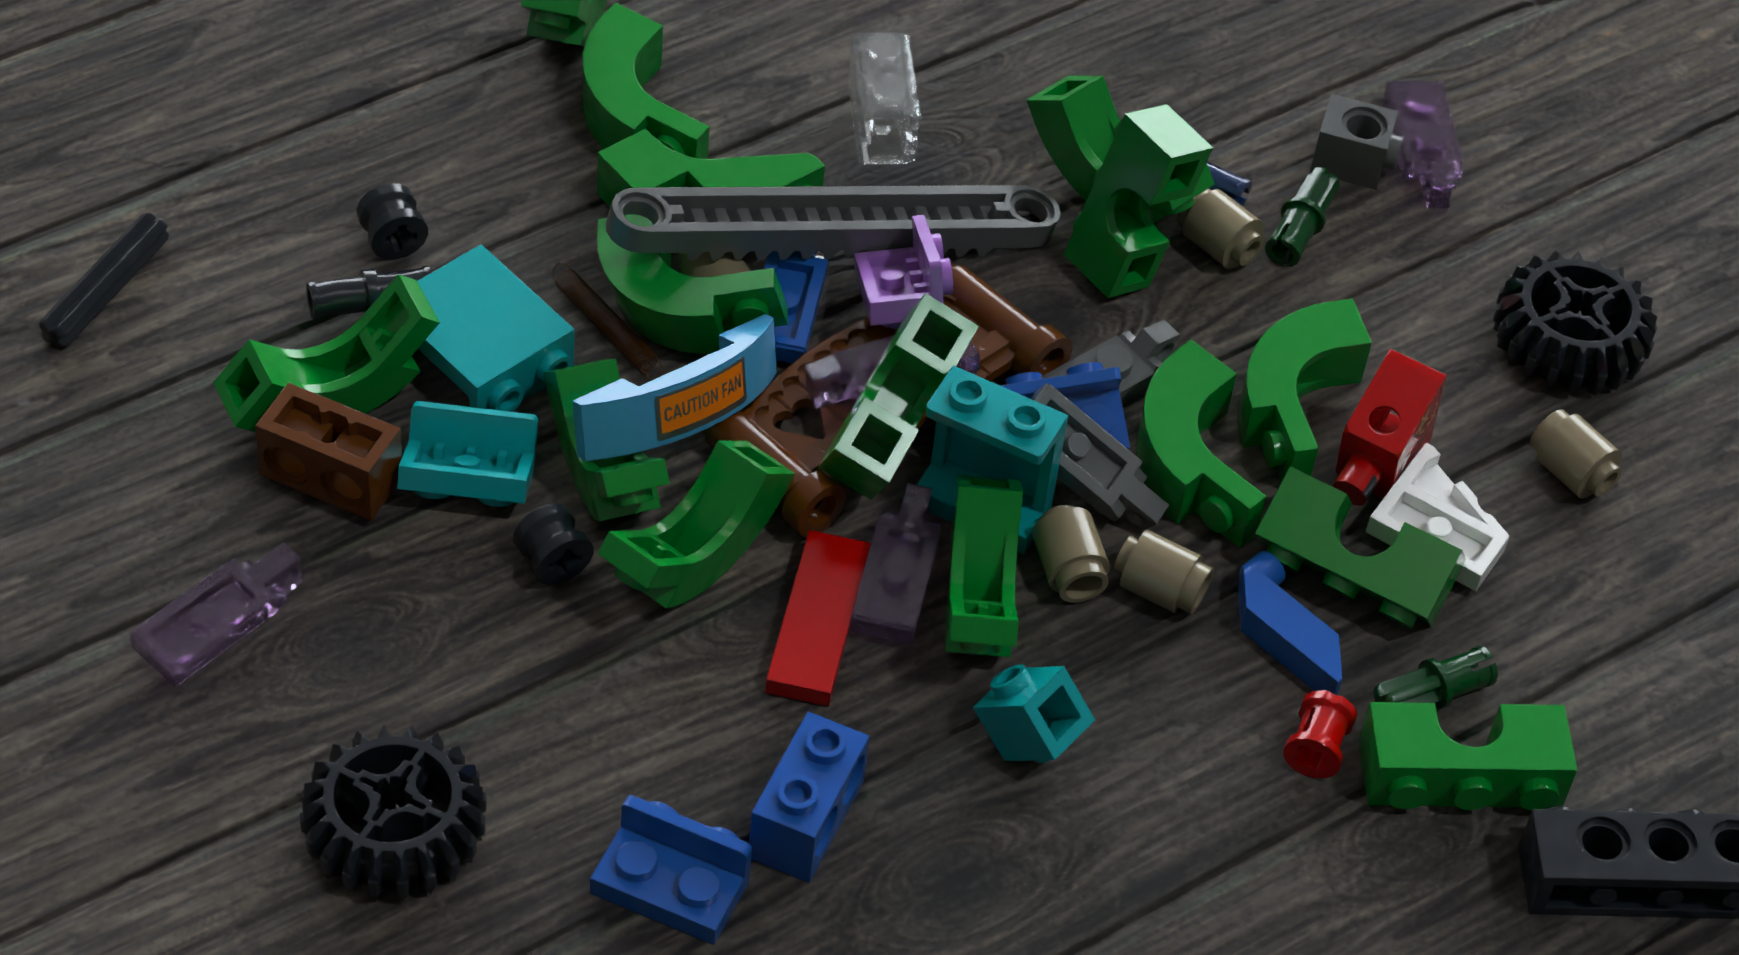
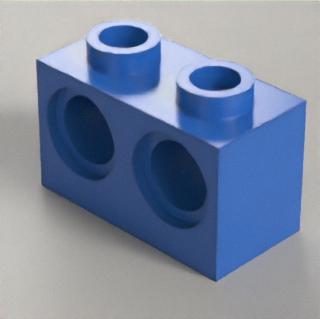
[749,711,870,883]

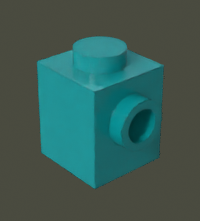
[973,664,1095,763]

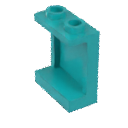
[417,244,575,412]
[912,366,1068,554]

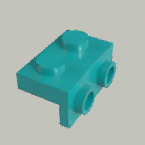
[397,401,538,507]

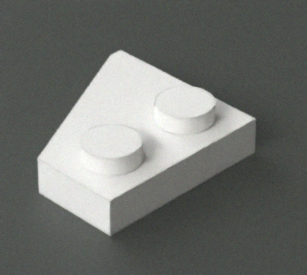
[1366,443,1510,591]

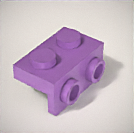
[854,215,953,329]

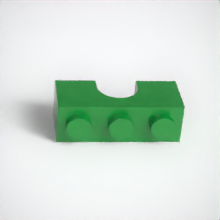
[1063,104,1213,298]
[818,293,979,500]
[1255,466,1466,629]
[1358,702,1577,811]

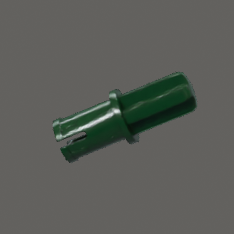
[1265,167,1340,267]
[1373,646,1498,709]

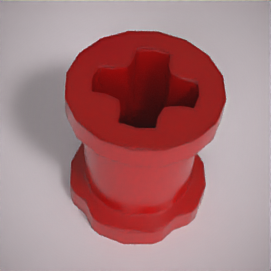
[1283,690,1358,779]

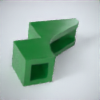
[597,129,825,215]

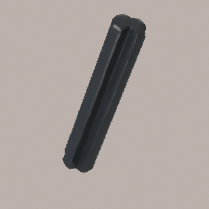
[39,213,169,348]

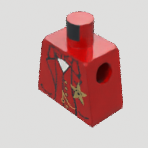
[1333,348,1447,506]

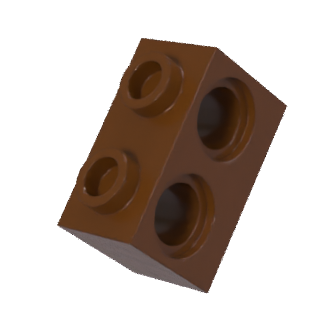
[255,382,402,521]

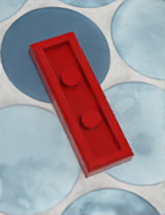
[765,530,871,707]

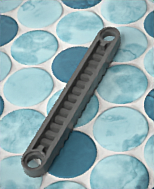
[606,185,1061,261]

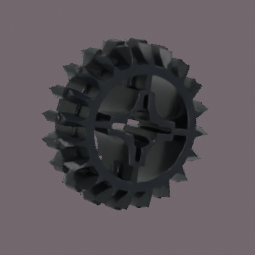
[1493,251,1657,396]
[299,725,487,902]

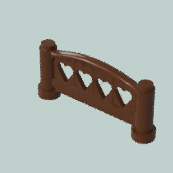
[701,263,1073,538]

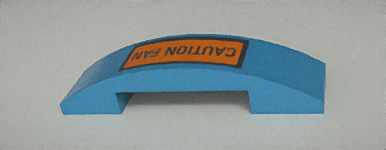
[573,314,777,461]

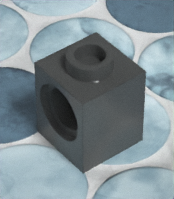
[1310,94,1403,190]

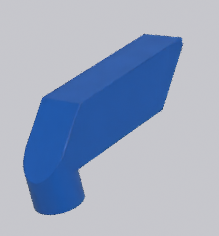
[1238,551,1342,695]

